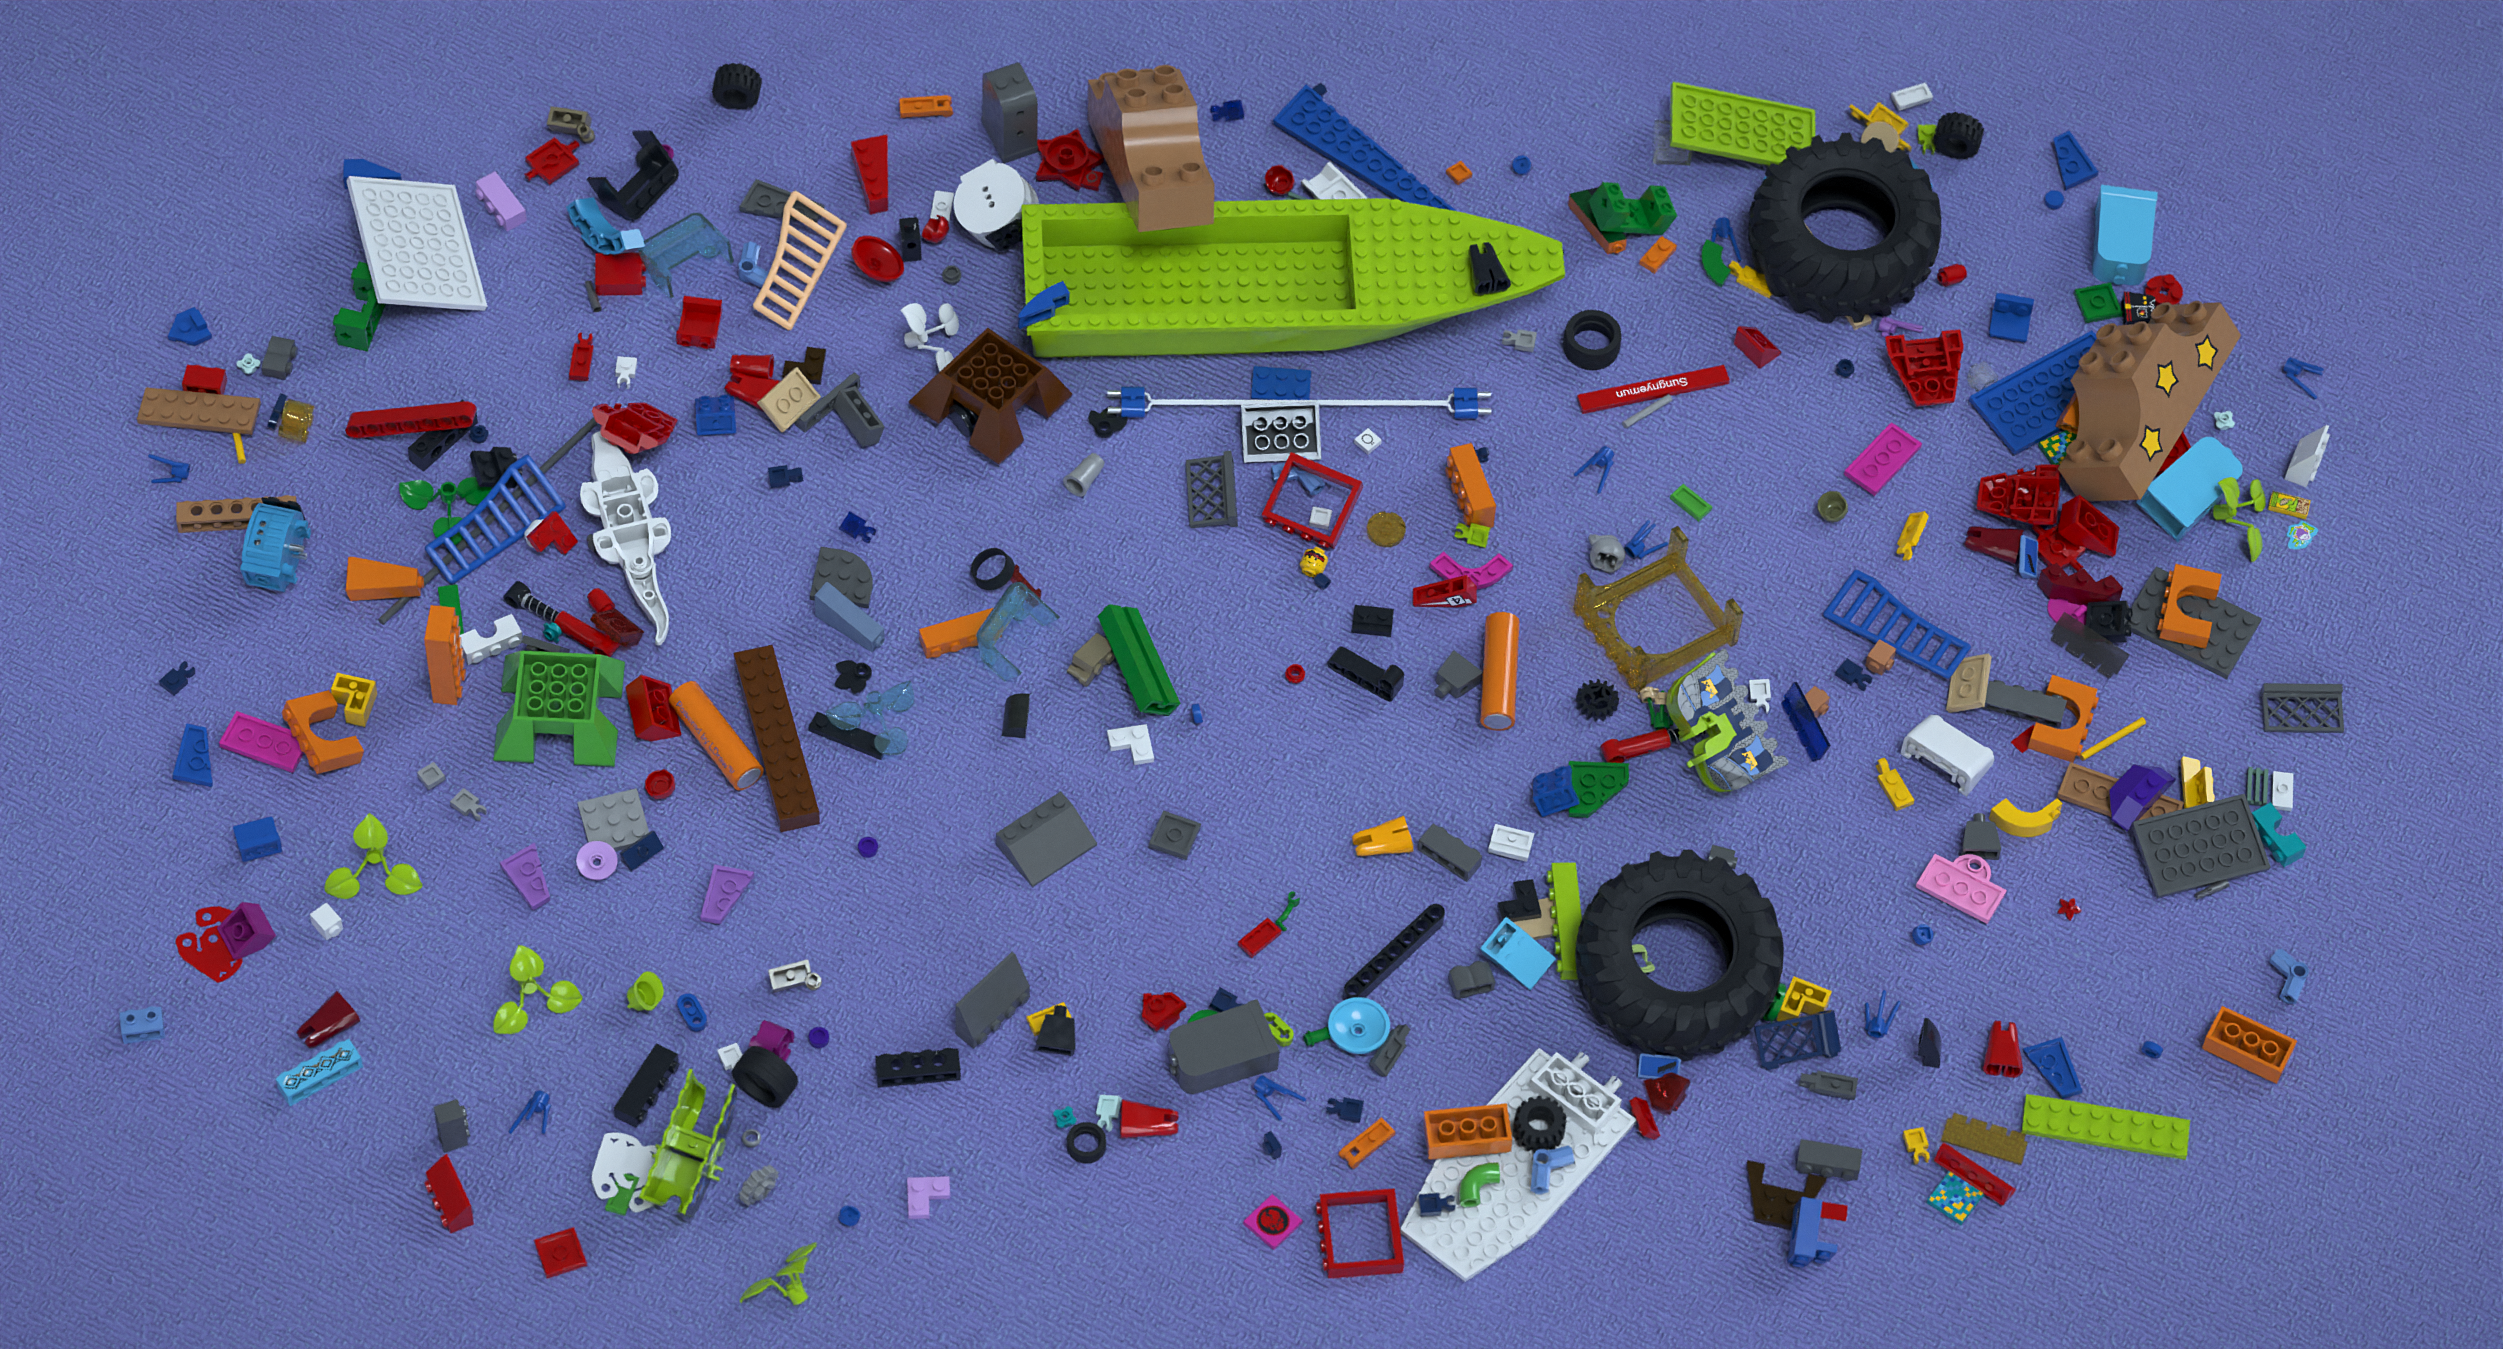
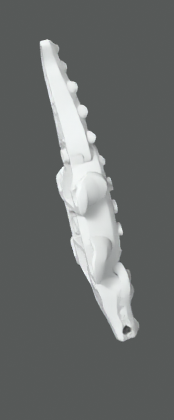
[580,431,671,645]

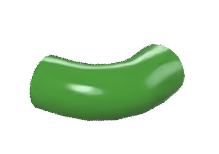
[1459,1162,1500,1207]

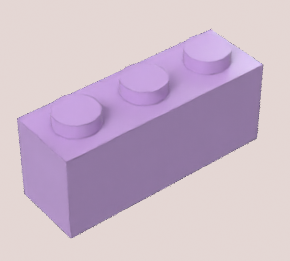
[475,172,527,231]

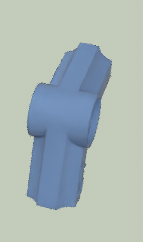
[738,242,774,290]
[1271,457,1325,496]
[2269,948,2309,1004]
[1530,1145,1575,1194]

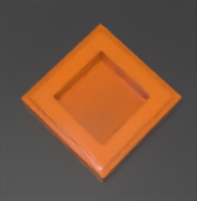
[1446,161,1472,186]

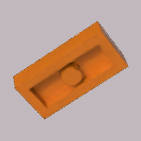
[1639,236,1677,274]

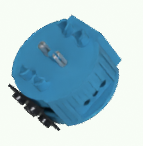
[240,497,311,592]

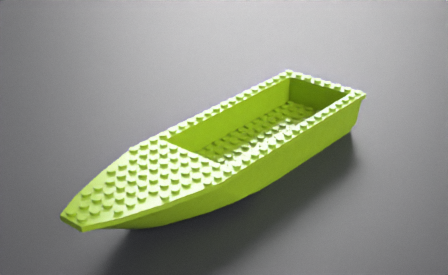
[1021,198,1565,357]

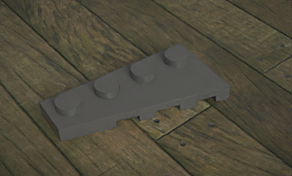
[739,179,825,223]

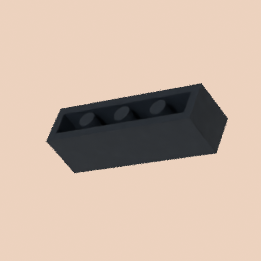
[614,1043,680,1128]

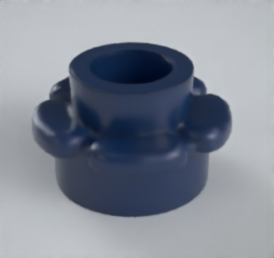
[1836,359,1855,377]
[469,425,489,444]

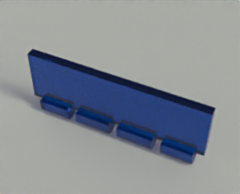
[1781,682,1831,762]

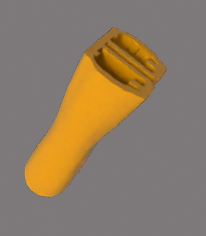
[1352,815,1413,856]

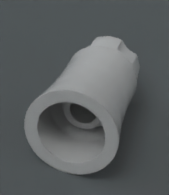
[1063,453,1104,497]

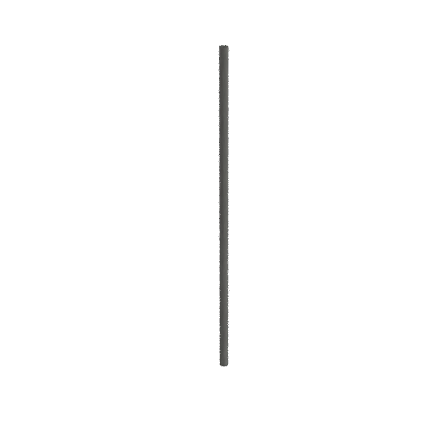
[378,417,598,625]

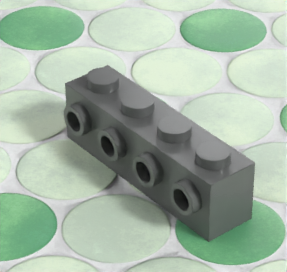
[1983,680,2067,728]

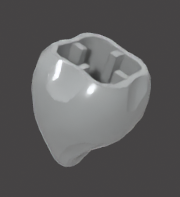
[1588,534,1625,573]

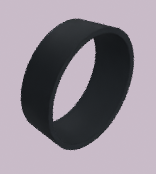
[971,548,1015,590]

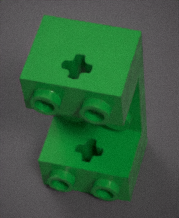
[1589,182,1677,235]
[333,262,386,352]

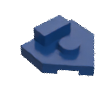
[168,307,212,346]

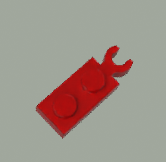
[569,333,594,381]

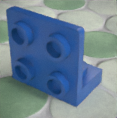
[1989,292,2034,343]
[695,395,736,436]
[1533,765,1579,817]
[233,817,283,862]

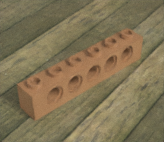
[176,495,297,533]

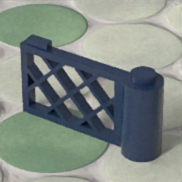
[1754,1010,1842,1070]

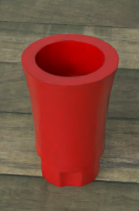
[730,354,774,379]

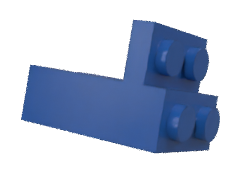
[1787,1197,1838,1268]

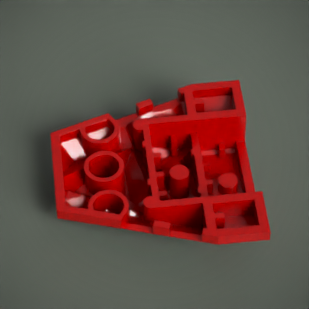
[1884,329,1964,406]
[592,402,678,454]
[1977,464,2061,525]

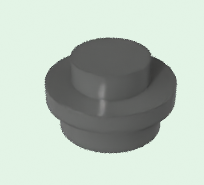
[942,265,961,284]

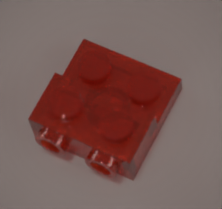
[590,609,644,647]

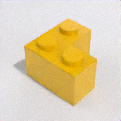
[331,673,377,727]
[1776,976,1832,1026]

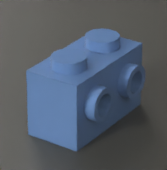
[119,1006,166,1044]

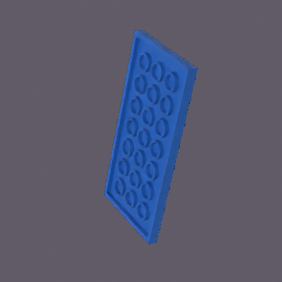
[1969,330,2097,455]

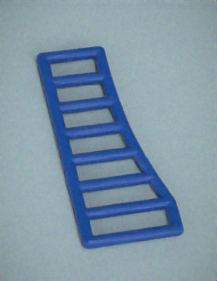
[425,455,566,584]
[1823,570,1971,679]

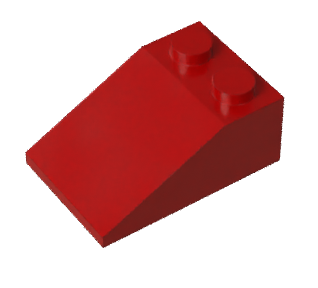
[2058,494,2120,557]

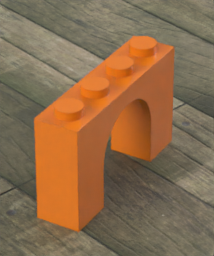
[2157,564,2222,649]
[2028,675,2099,763]
[282,690,364,774]

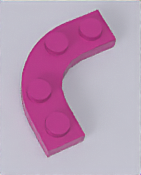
[1429,552,1513,589]

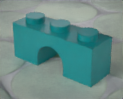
[2252,802,2307,867]

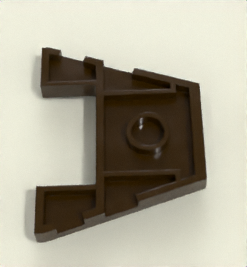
[1746,1160,1827,1230]

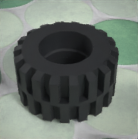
[712,63,762,110]
[1933,112,1984,159]
[1513,1096,1567,1153]

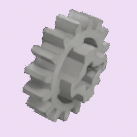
[739,1165,779,1206]

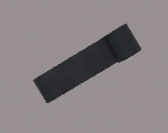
[1327,646,1404,702]

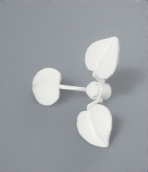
[900,303,959,371]

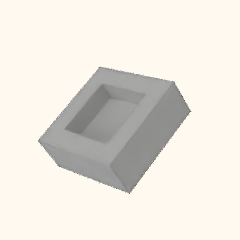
[417,762,446,790]

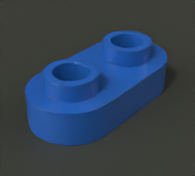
[677,993,707,1032]

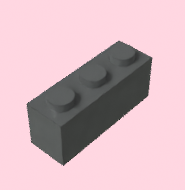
[833,386,885,447]
[1418,824,1482,882]
[433,1099,470,1153]
[1796,1139,1863,1181]

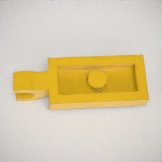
[1728,261,1772,299]
[1897,511,1929,561]
[1876,757,1915,811]

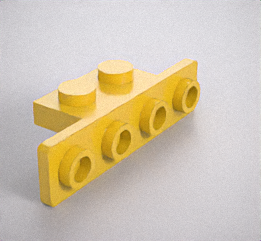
[1849,102,1912,152]
[2181,756,2215,809]

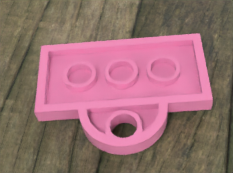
[1916,854,2007,924]

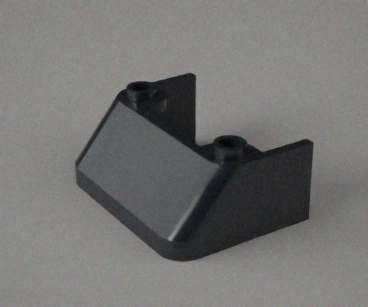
[586,130,679,220]

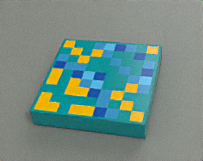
[1927,1171,1984,1225]

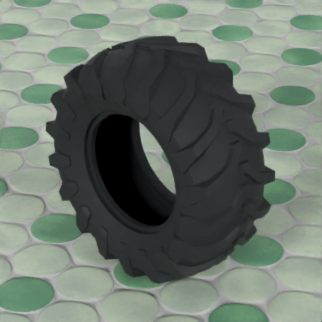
[1748,133,1941,323]
[1575,849,1784,1061]

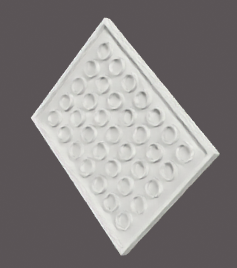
[347,176,487,311]

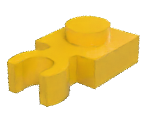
[1902,1127,1930,1164]

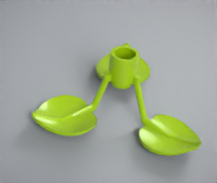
[2213,477,2266,562]
[324,813,423,899]
[493,945,583,1034]
[740,1242,817,1305]

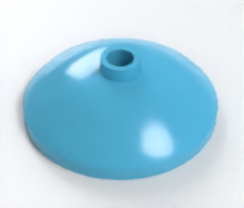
[1328,997,1390,1054]

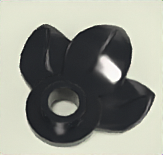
[1088,406,1127,438]
[835,660,872,694]

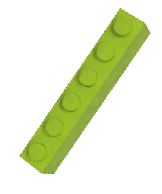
[1546,862,1582,980]

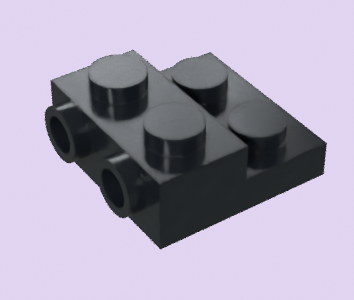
[469,447,522,488]
[2085,601,2133,643]

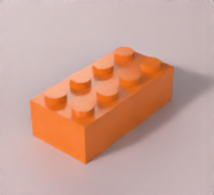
[1445,443,1496,528]
[2202,1006,2297,1084]
[1423,1103,1512,1160]

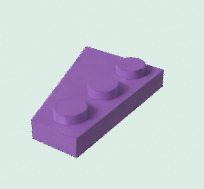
[500,843,550,910]
[700,865,754,924]

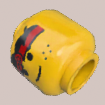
[1299,547,1328,578]

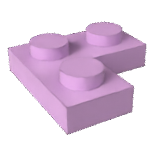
[907,1177,950,1219]

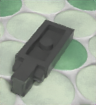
[1369,1024,1411,1077]
[1799,1070,1858,1100]

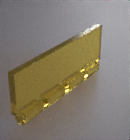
[1941,1113,2028,1165]

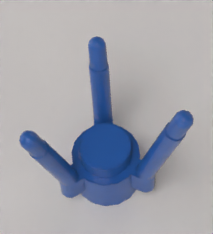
[1711,217,1742,261]
[2283,357,2324,399]
[1574,446,1614,494]
[148,454,190,483]
[1624,520,1668,559]
[1865,990,1901,1038]
[1254,1075,1306,1120]
[508,1090,551,1134]

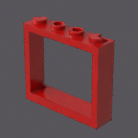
[1262,452,1363,549]
[1316,1188,1404,1279]

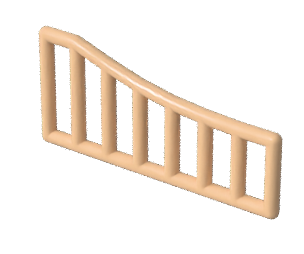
[753,191,847,330]

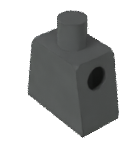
[1435,650,1483,698]
[1960,813,2001,860]

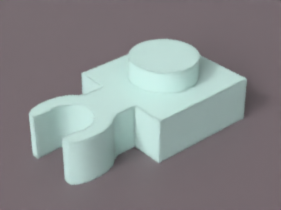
[1096,1095,1122,1132]

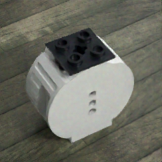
[954,159,1039,252]

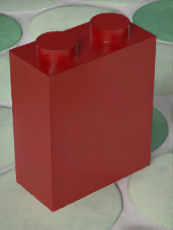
[595,253,646,296]

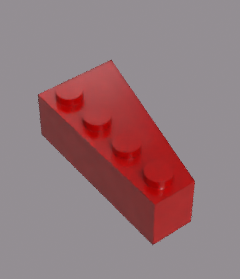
[851,134,888,215]

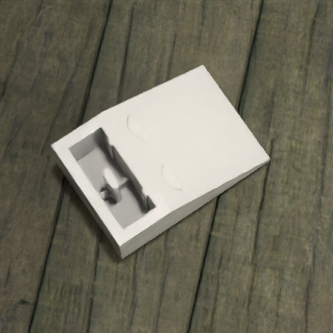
[2285,425,2330,487]

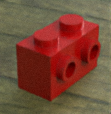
[182,364,227,395]

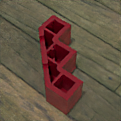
[2037,563,2123,605]

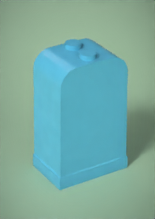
[2092,185,2158,285]
[2136,437,2243,542]

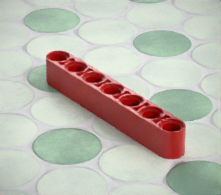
[345,401,477,438]

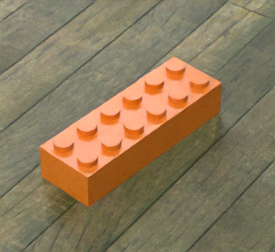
[424,605,466,705]

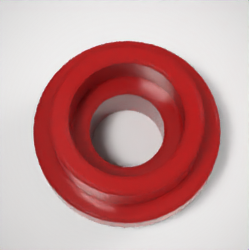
[1285,664,1305,683]

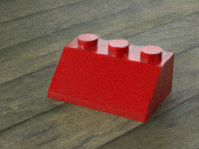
[625,675,682,741]
[424,1154,474,1234]

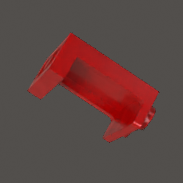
[676,296,723,349]

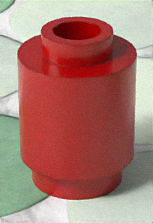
[1937,263,1967,287]
[587,588,615,617]

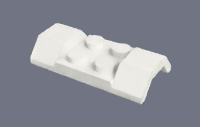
[1301,162,1368,199]

